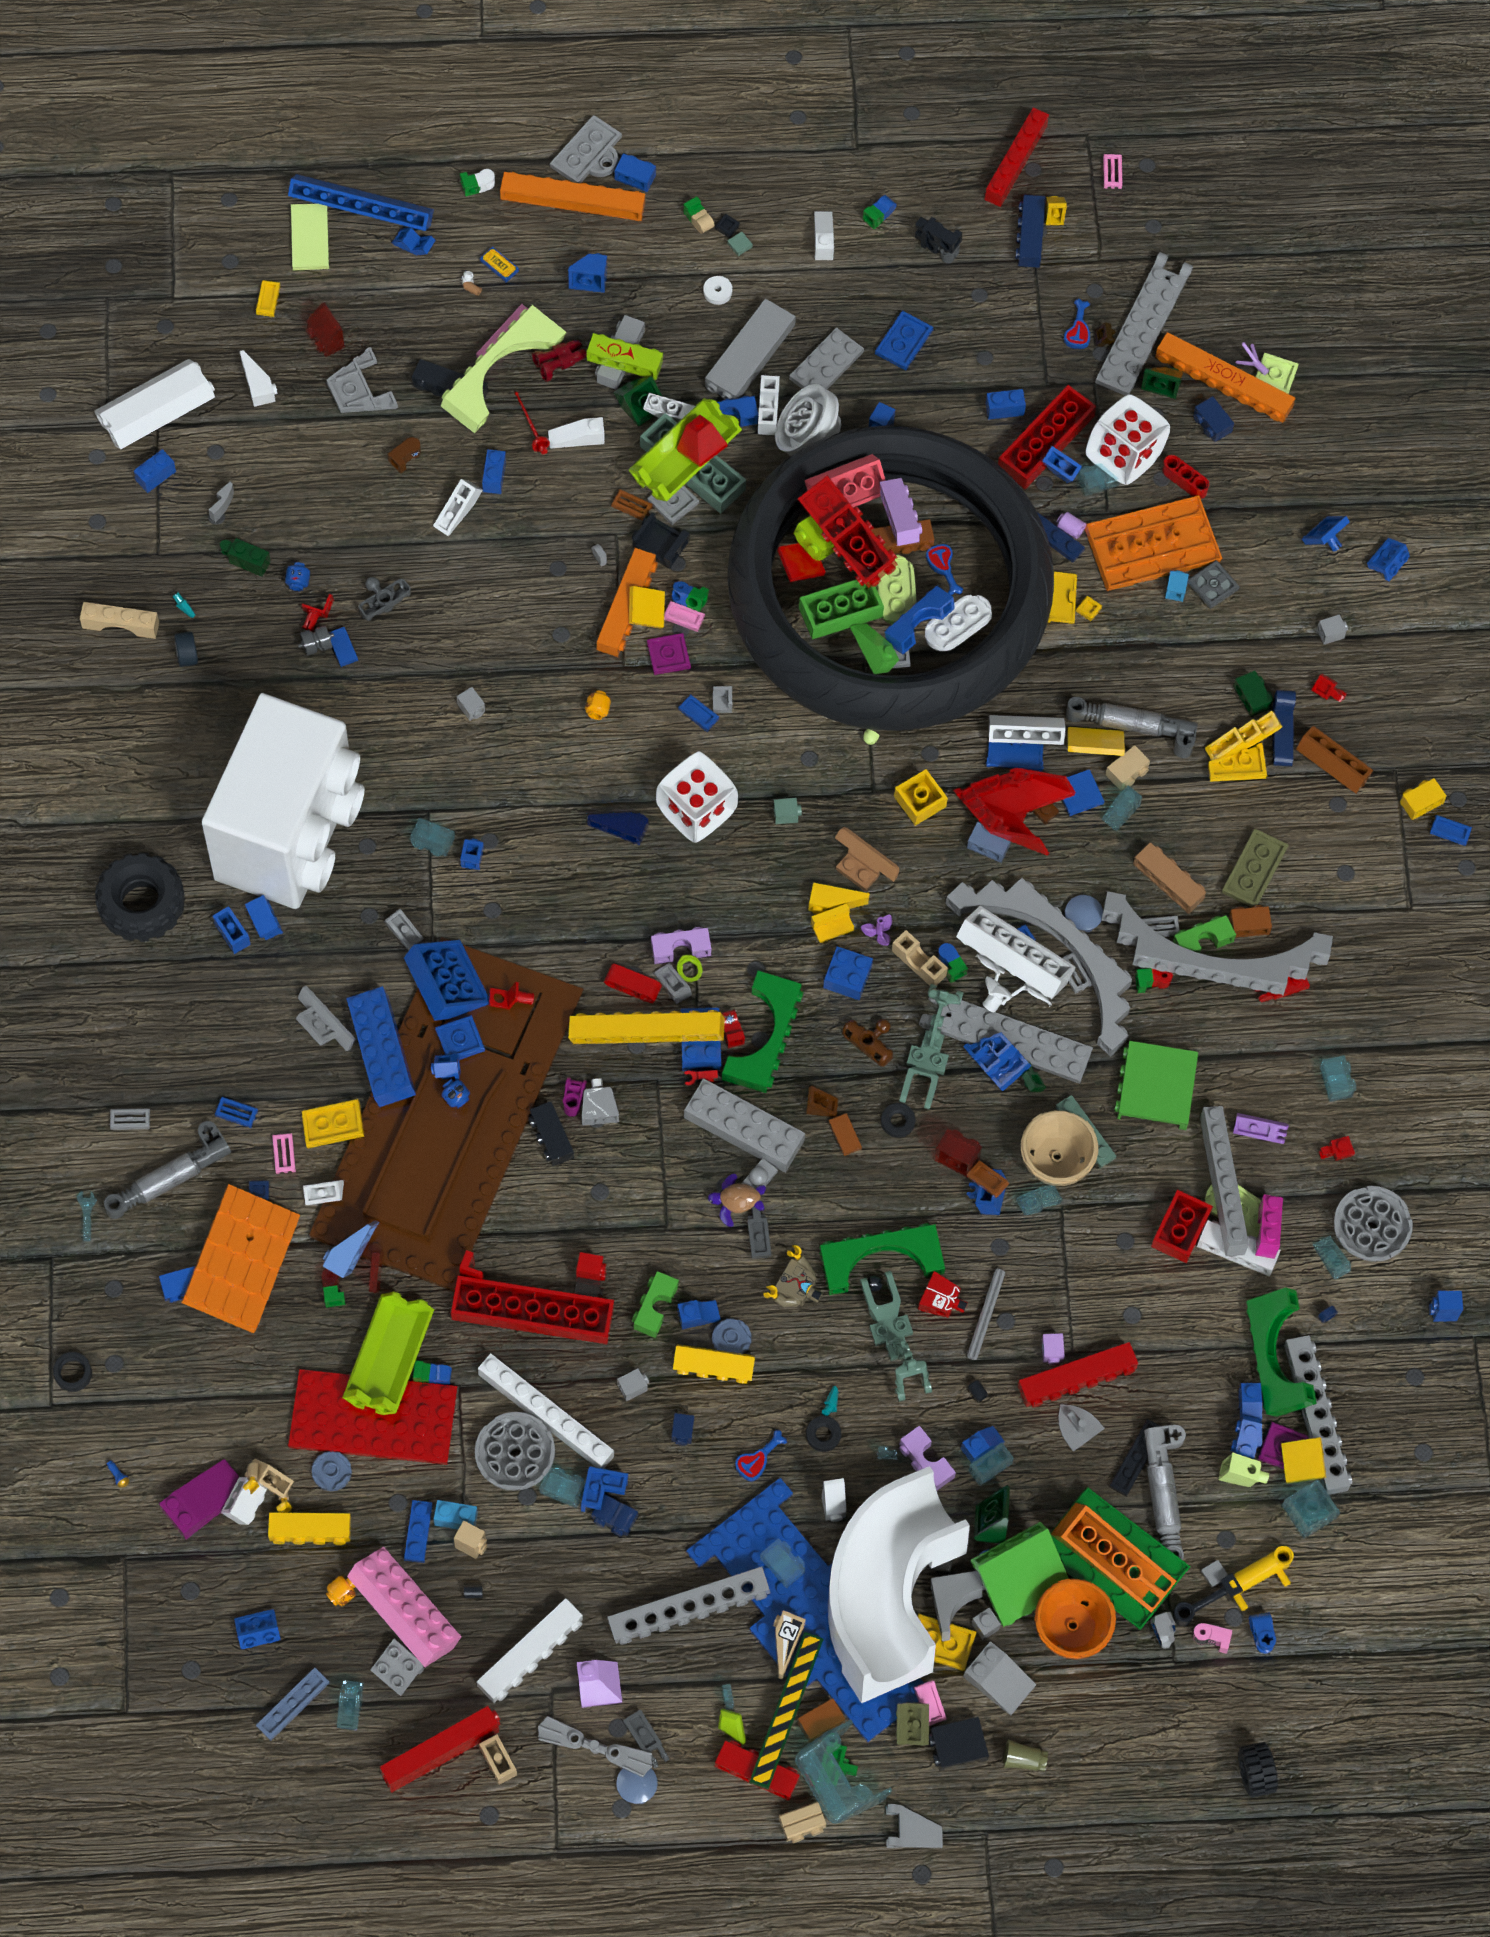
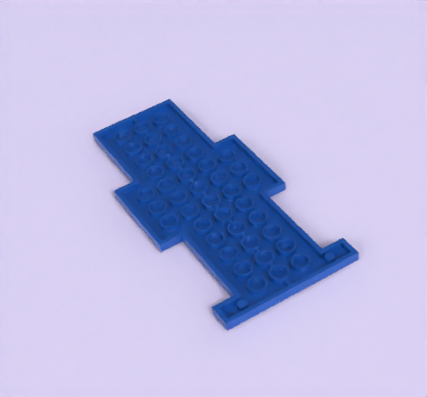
[686,1478,924,1743]

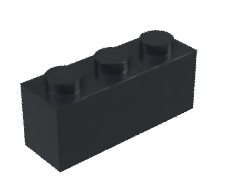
[528,1101,574,1167]

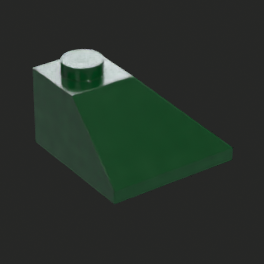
[1141,367,1183,399]
[614,375,663,426]

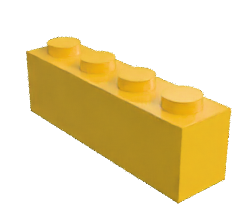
[673,1344,755,1384]
[268,1513,351,1545]

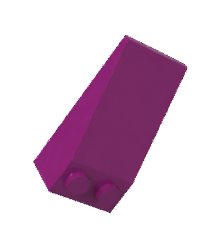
[159,1459,239,1540]

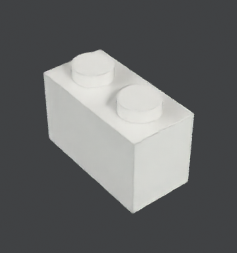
[221,1477,267,1525]

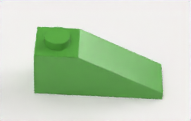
[850,623,899,674]

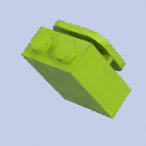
[793,516,834,561]

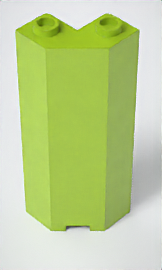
[628,398,742,501]
[342,1292,434,1415]

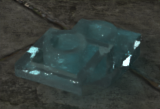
[1016,1185,1062,1216]

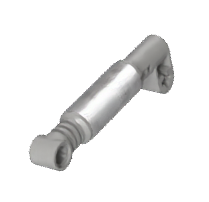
[1144,1425,1186,1560]

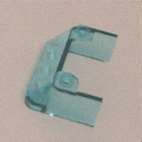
[795,1720,892,1824]

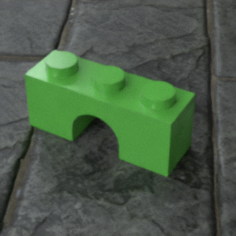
[1173,915,1236,953]
[632,1271,679,1338]

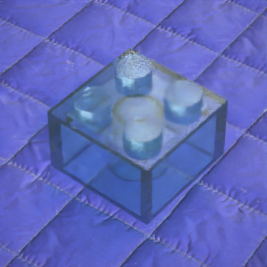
[1282,1479,1340,1539]

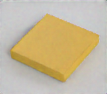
[629,586,665,629]
[1281,1437,1327,1484]

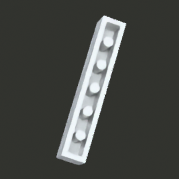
[477,1598,583,1703]

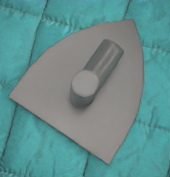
[1058,1404,1105,1452]

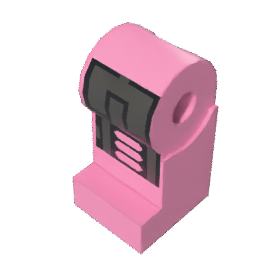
[1193,1623,1232,1654]

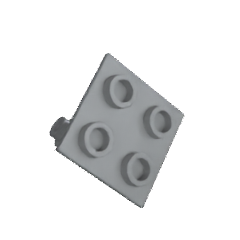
[371,1638,424,1696]

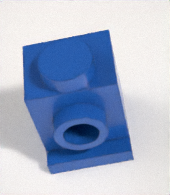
[460,839,484,870]
[431,1054,461,1080]

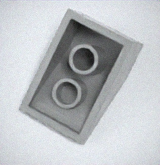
[963,1641,1036,1716]

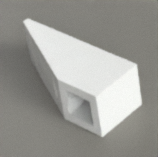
[643,393,695,423]

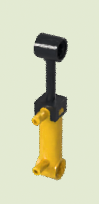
[1172,1546,1294,1627]

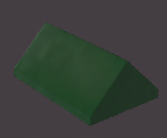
[974,1485,1010,1543]

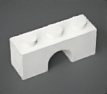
[758,375,780,435]

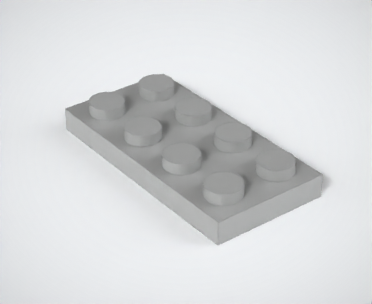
[789,328,864,390]

